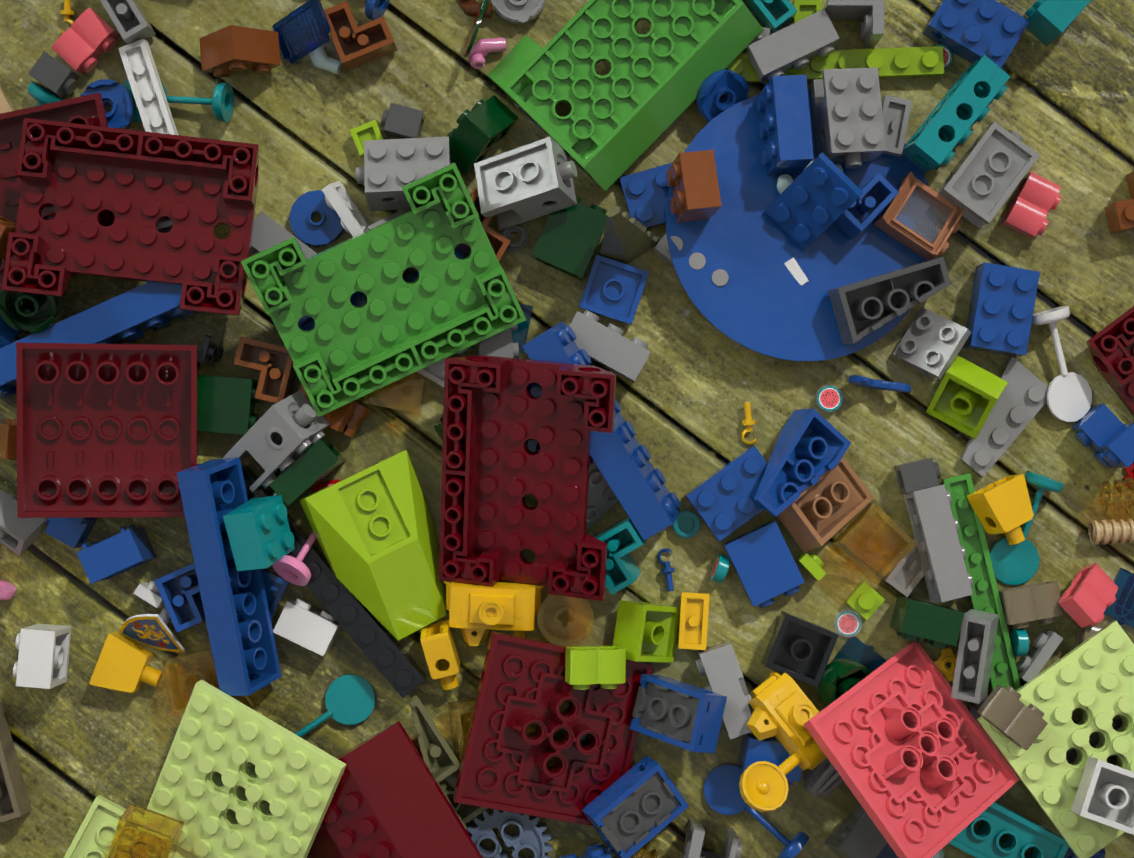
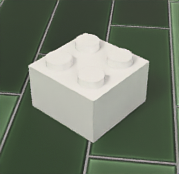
[13,624,72,689]
[1071,756,1134,835]

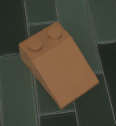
[777,457,874,553]

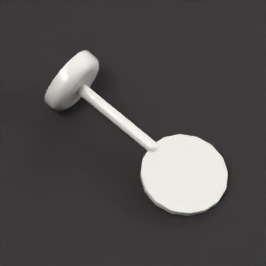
[1032,306,1092,422]

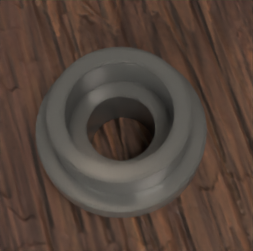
[501,224,528,251]

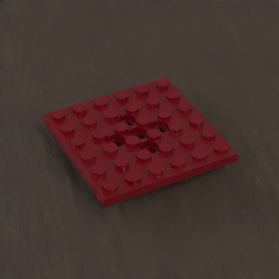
[453,631,653,826]

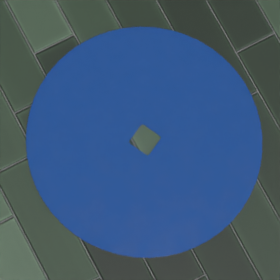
[666,90,936,361]

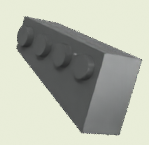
[828,257,951,344]
[824,804,888,858]

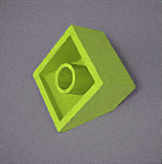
[926,355,1008,439]
[613,600,680,663]

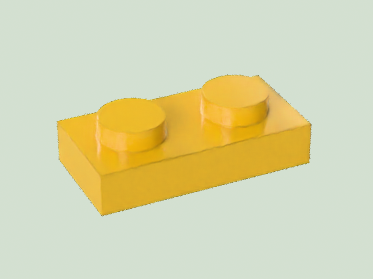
[678,592,710,650]

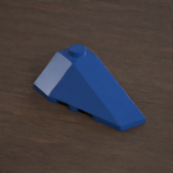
[754,408,851,517]

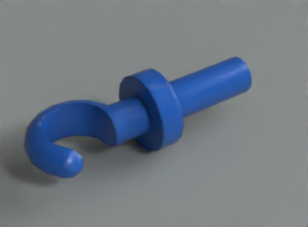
[657,548,675,592]

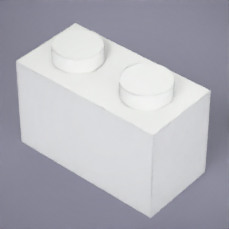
[273,598,341,656]

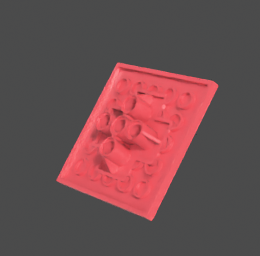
[804,641,1020,858]

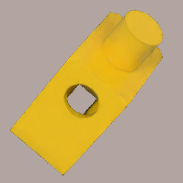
[967,474,1034,545]
[420,619,460,690]
[89,631,163,693]

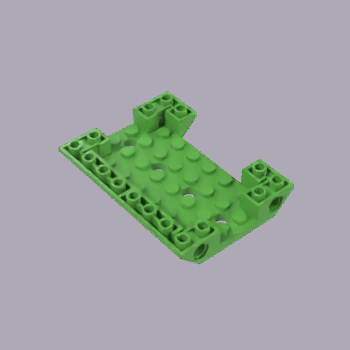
[487,0,763,192]
[241,162,526,417]

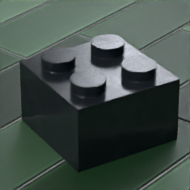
[761,611,839,687]

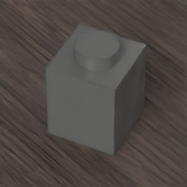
[28,51,80,99]
[381,103,425,139]
[894,458,941,493]

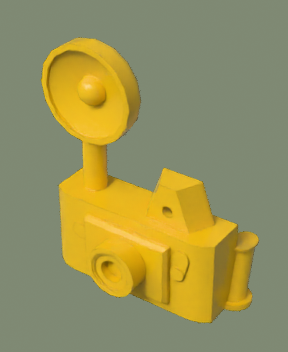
[443,581,544,646]
[739,671,827,812]

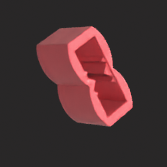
[51,7,119,75]
[1001,172,1061,239]
[1059,563,1118,628]

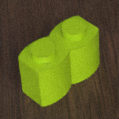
[565,646,626,690]

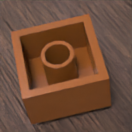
[666,150,722,223]

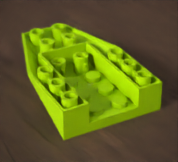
[298,450,447,641]

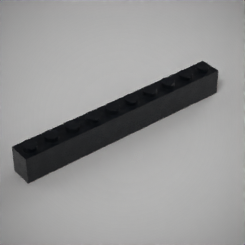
[241,465,427,698]

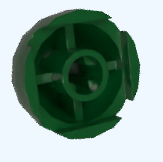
[817,658,872,706]

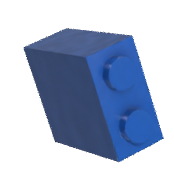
[722,521,805,608]

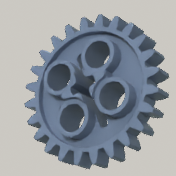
[467,809,553,858]

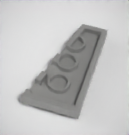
[959,356,1048,477]

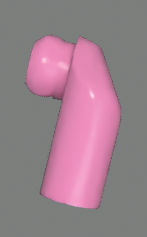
[468,38,506,69]

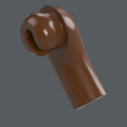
[456,0,492,18]

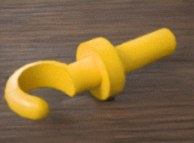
[60,0,74,34]
[741,402,757,445]

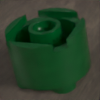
[0,290,66,333]

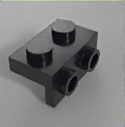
[172,335,224,368]

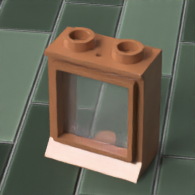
[873,172,965,260]

